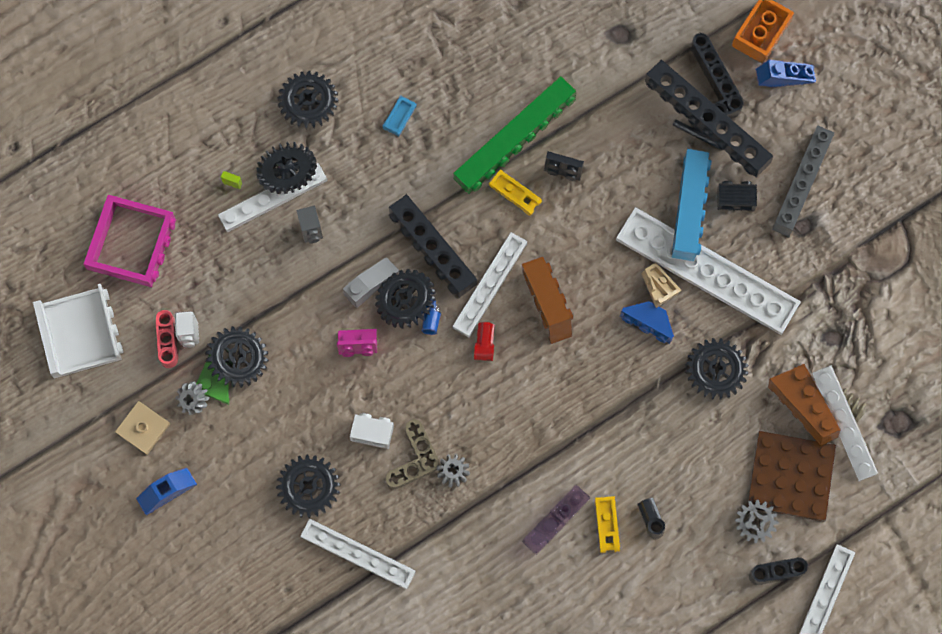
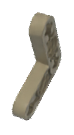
[386,419,439,489]

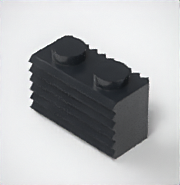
[717,181,757,211]

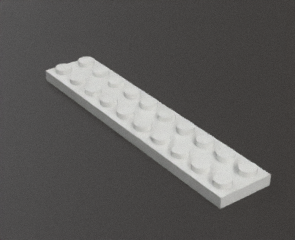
[616,207,801,335]

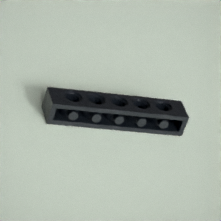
[388,194,477,298]

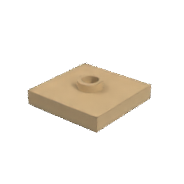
[115,401,170,455]

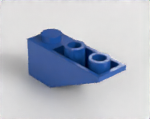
[756,60,816,87]

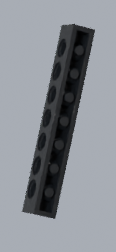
[645,59,774,178]

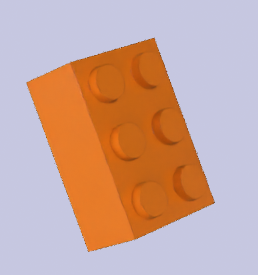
[732,0,794,64]

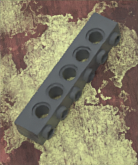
[772,125,835,237]

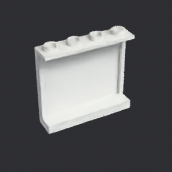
[33,284,123,378]

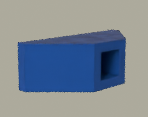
[620,301,674,344]
[136,468,197,516]

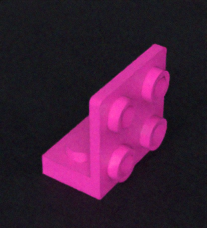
[337,329,377,357]

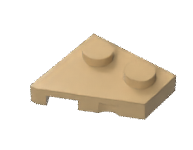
[641,263,681,307]

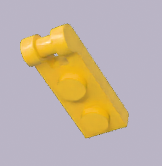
[489,169,542,216]
[595,496,620,553]

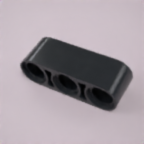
[749,557,808,585]

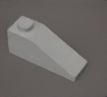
[343,257,399,308]

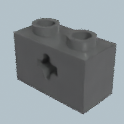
[296,205,323,244]

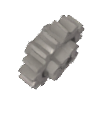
[735,500,778,543]

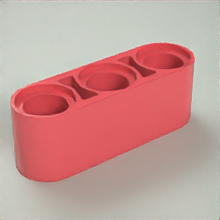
[156,310,178,369]

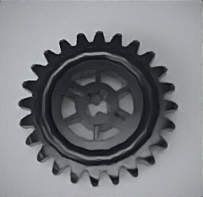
[277,70,339,129]
[256,142,317,194]
[375,269,436,329]
[205,326,269,388]
[685,338,749,400]
[276,454,341,519]

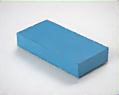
[383,96,417,136]

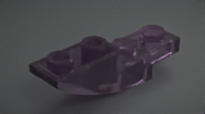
[522,485,591,555]

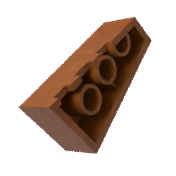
[522,257,574,344]
[768,364,840,446]

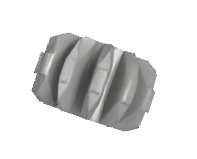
[175,381,209,415]
[437,454,470,487]

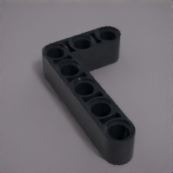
[691,33,744,131]

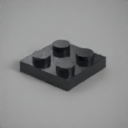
[544,151,584,181]

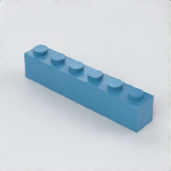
[671,149,712,262]

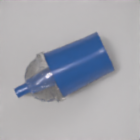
[422,301,442,335]

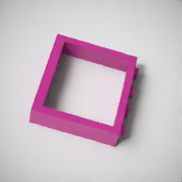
[84,195,177,287]

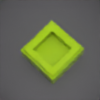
[221,171,242,189]

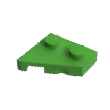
[196,356,230,405]

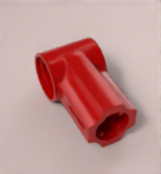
[474,322,495,361]

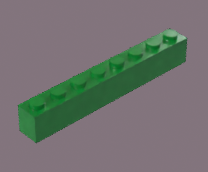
[453,76,576,194]

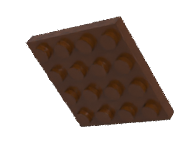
[747,431,836,522]

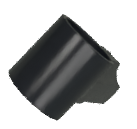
[637,498,665,539]

